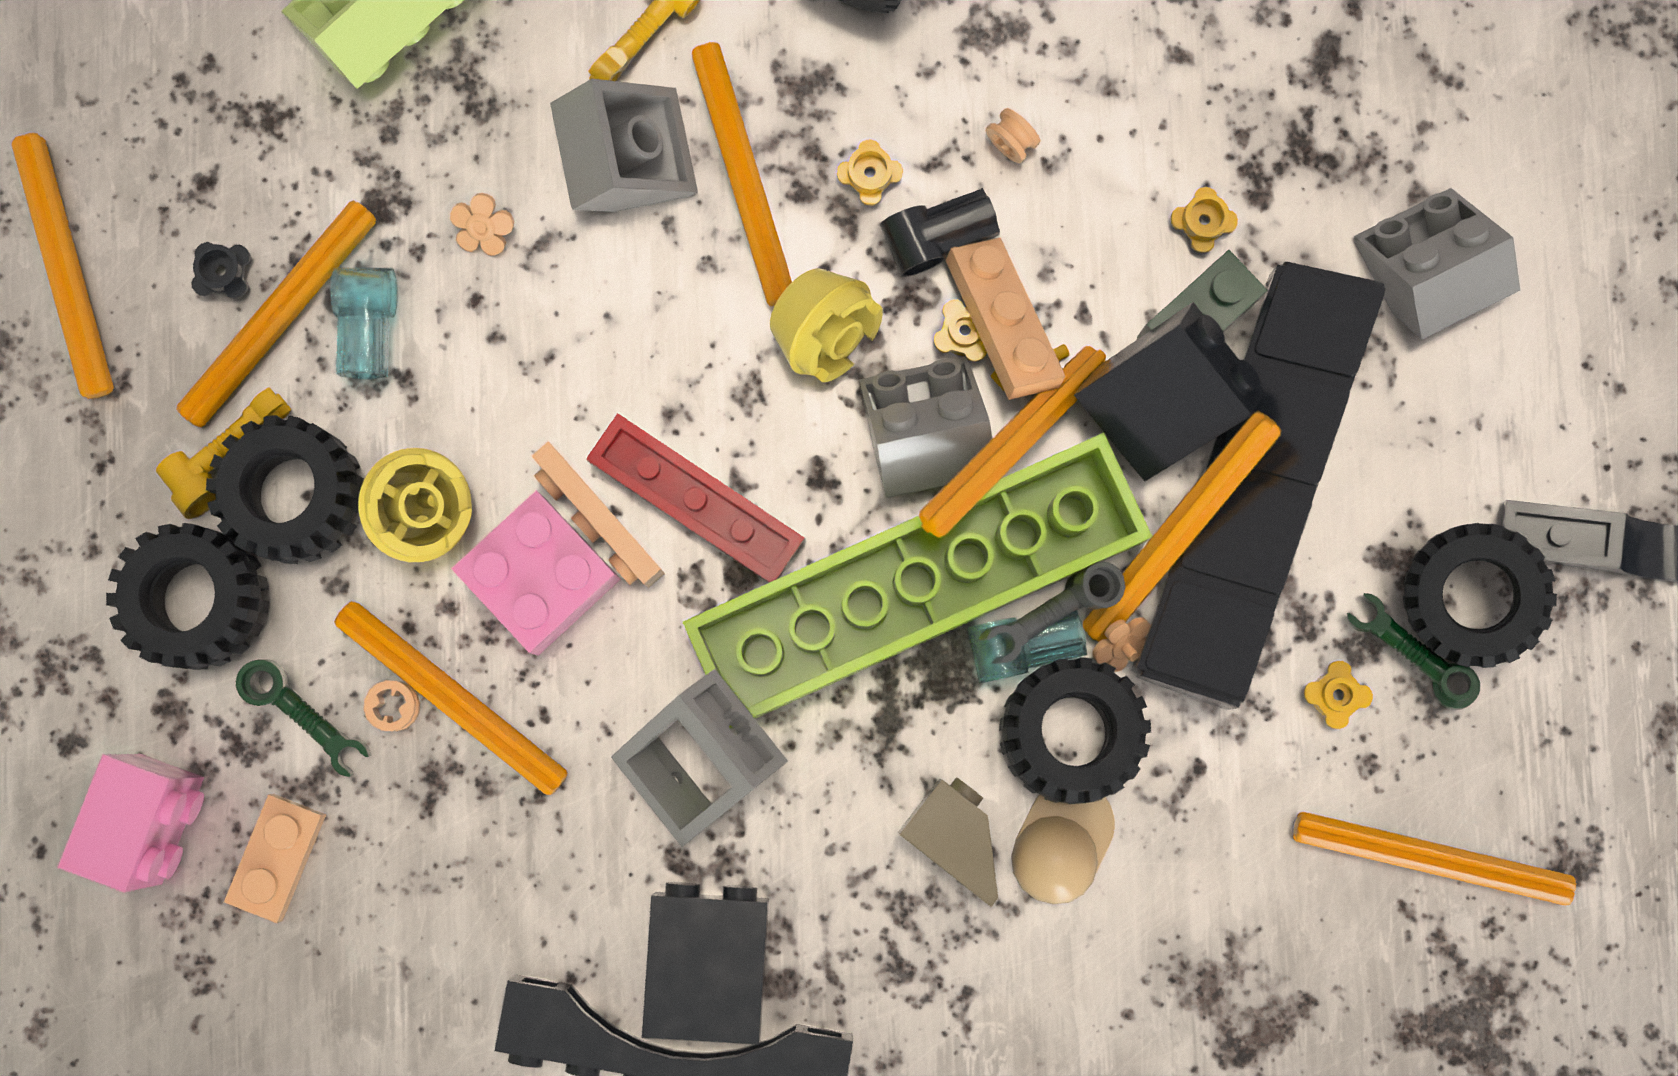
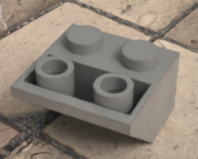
[1354,188,1521,340]
[859,357,992,498]

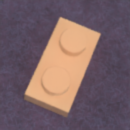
[224,794,326,923]

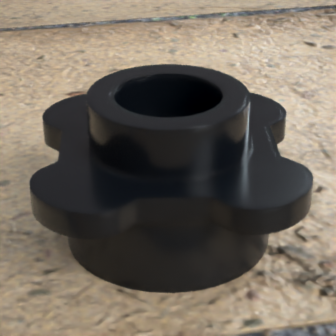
[191,242,251,299]

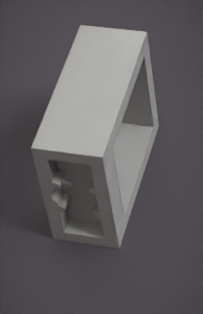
[611,669,788,847]

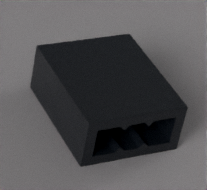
[1074,302,1264,482]
[642,882,769,1045]

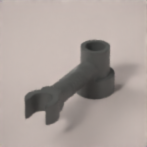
[978,562,1125,664]

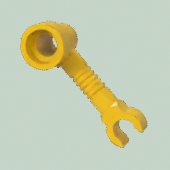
[588,0,700,81]
[156,387,292,519]

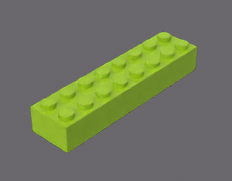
[682,432,1153,729]

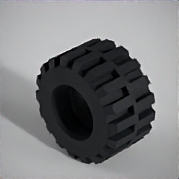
[206,415,364,564]
[106,523,270,670]
[1403,523,1557,668]
[999,657,1151,804]

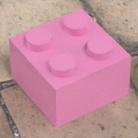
[451,490,621,656]
[57,754,204,892]

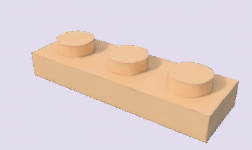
[945,237,1065,400]
[531,441,665,588]

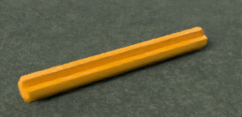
[692,42,792,306]
[11,133,114,399]
[176,200,376,427]
[919,346,1106,537]
[1082,411,1281,642]
[334,601,568,795]
[1293,812,1576,906]

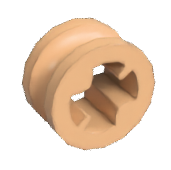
[985,108,1041,163]
[364,680,420,731]

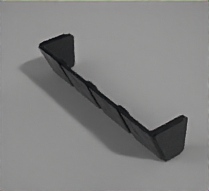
[1131,262,1386,710]

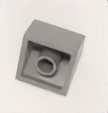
[550,79,698,212]

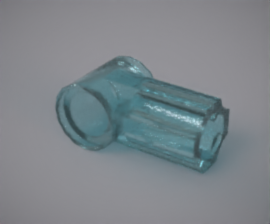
[331,268,398,380]
[967,610,1087,684]

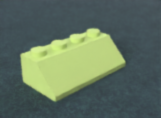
[281,0,464,89]

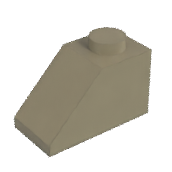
[898,777,998,907]

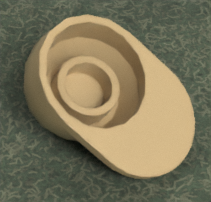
[1011,794,1115,904]

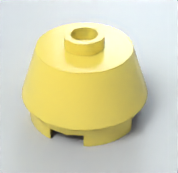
[770,268,883,383]
[358,448,472,562]

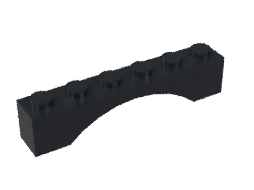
[494,974,853,1076]

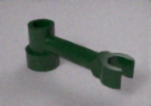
[1347,593,1480,710]
[236,659,371,777]

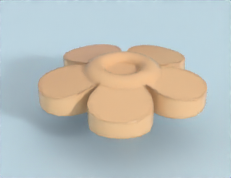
[450,193,514,256]
[1093,617,1150,672]

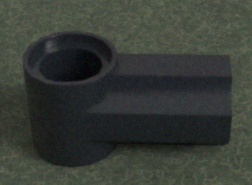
[880,188,1000,277]

